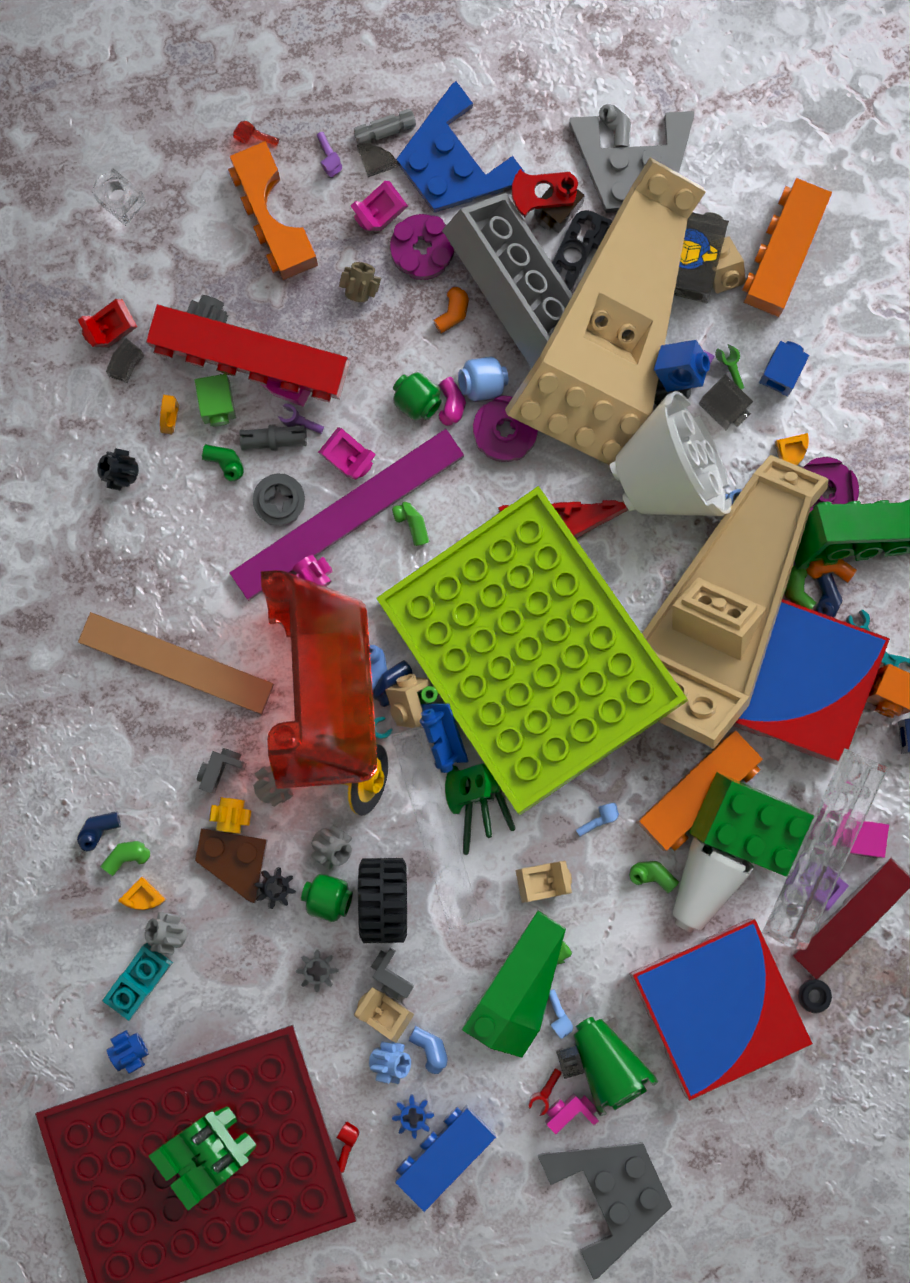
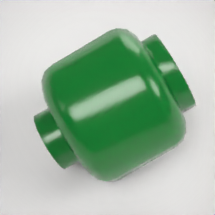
[393,372,442,421]
[301,874,353,922]

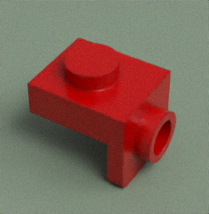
[78,299,137,348]

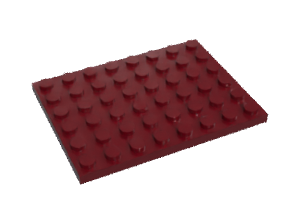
[35,1024,357,1283]

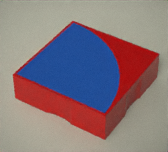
[733,599,890,767]
[629,918,813,1101]

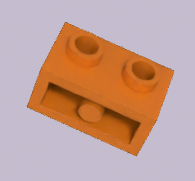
[867,664,910,718]

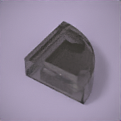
[357,143,398,177]

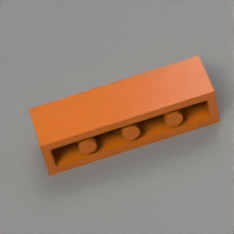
[742,178,832,317]
[636,730,763,851]

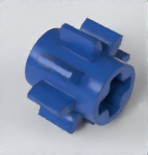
[107,1030,149,1074]
[392,1094,434,1139]

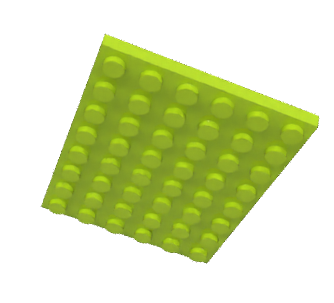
[376,486,688,815]

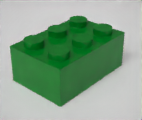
[689,772,817,878]

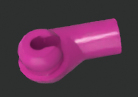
[438,377,466,426]

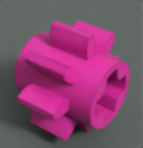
[292,554,333,595]

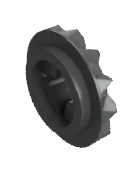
[253,473,305,526]

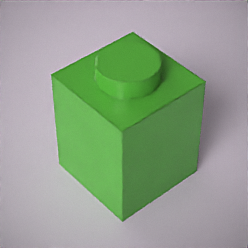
[194,374,236,427]

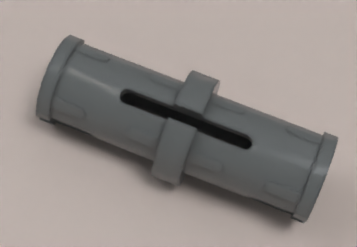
[239,424,307,451]

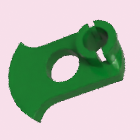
[445,763,501,814]

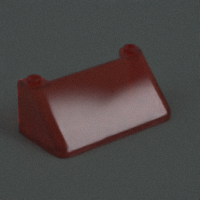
[261,570,377,789]

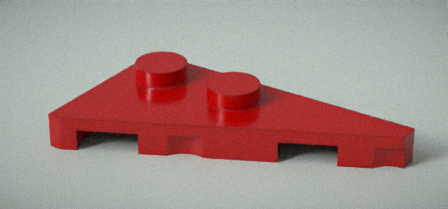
[498,500,628,538]

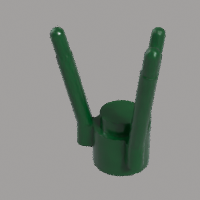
[463,778,516,855]

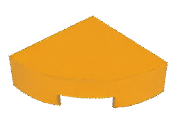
[160,394,180,435]
[775,433,809,465]
[118,876,167,910]

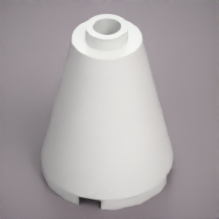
[672,837,754,933]

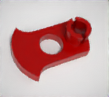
[512,169,578,218]

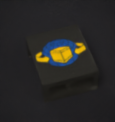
[674,212,729,303]

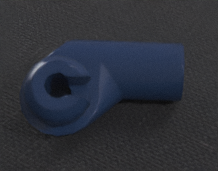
[373,660,412,707]
[77,811,121,852]

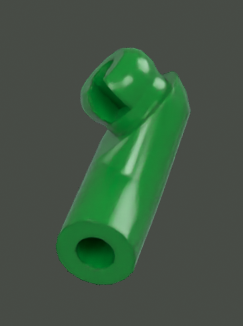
[202,444,244,482]

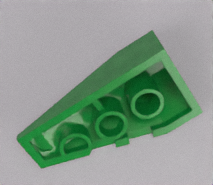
[462,910,566,1058]

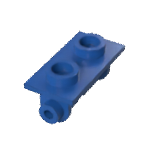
[420,704,469,773]

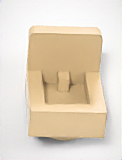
[705,236,745,293]
[385,674,431,728]
[515,861,572,903]
[354,987,415,1043]

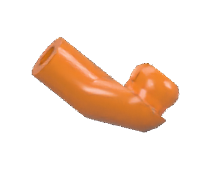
[433,287,469,334]
[806,559,857,583]

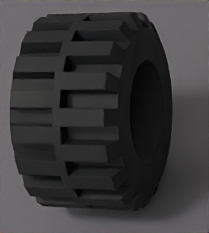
[358,858,407,943]

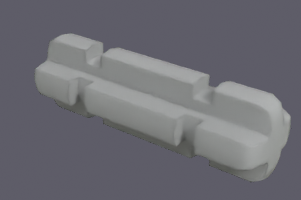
[354,109,416,146]

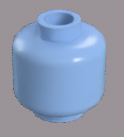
[458,357,509,401]

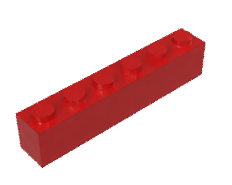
[146,304,350,402]

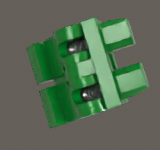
[149,1107,256,1210]

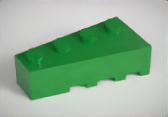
[794,499,910,570]

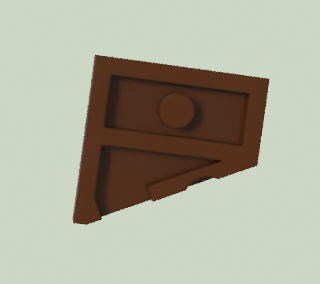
[195,828,268,903]

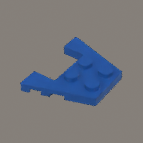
[396,81,525,213]

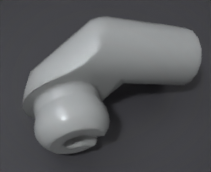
[599,104,631,148]

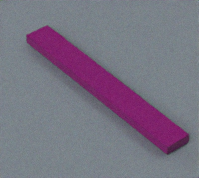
[229,429,464,601]

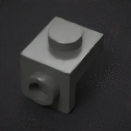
[197,748,247,794]
[371,947,414,1000]

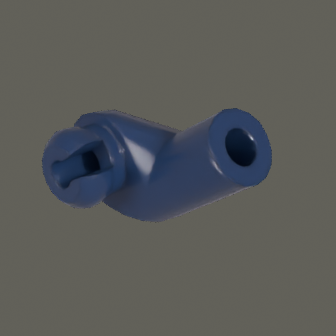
[816,573,843,618]

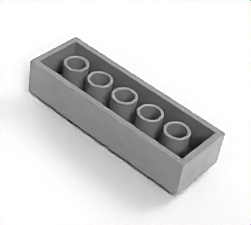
[442,193,573,368]

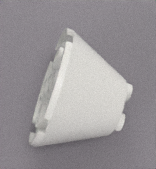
[610,391,732,516]

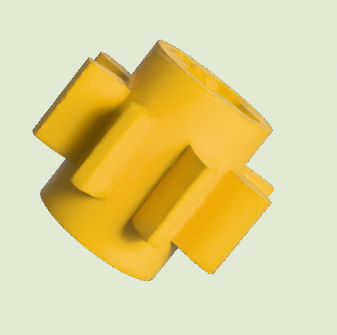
[209,797,251,834]

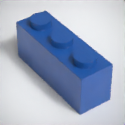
[395,1105,496,1212]

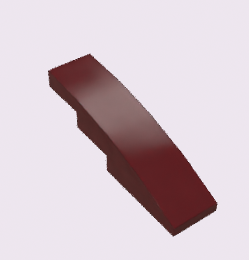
[793,857,910,980]

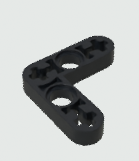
[552,210,612,292]

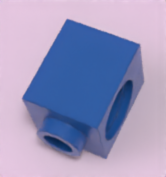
[654,340,710,392]
[759,341,810,397]

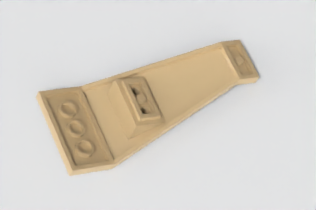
[505,157,706,465]
[642,455,828,749]

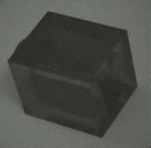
[699,374,753,431]

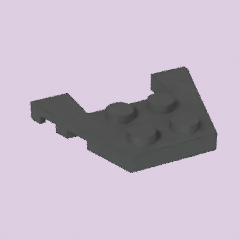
[538,1142,672,1280]

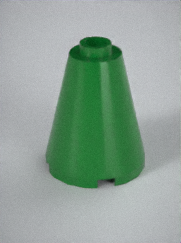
[573,1017,658,1116]

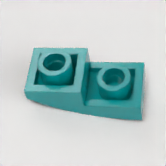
[102,942,173,1021]

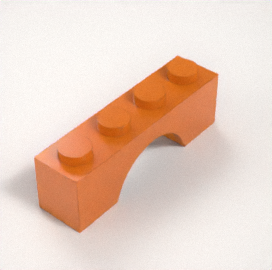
[228,141,318,280]

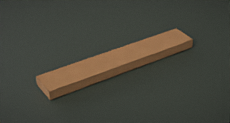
[78,612,274,715]

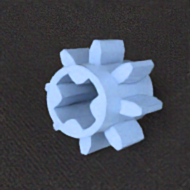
[369,1041,411,1084]

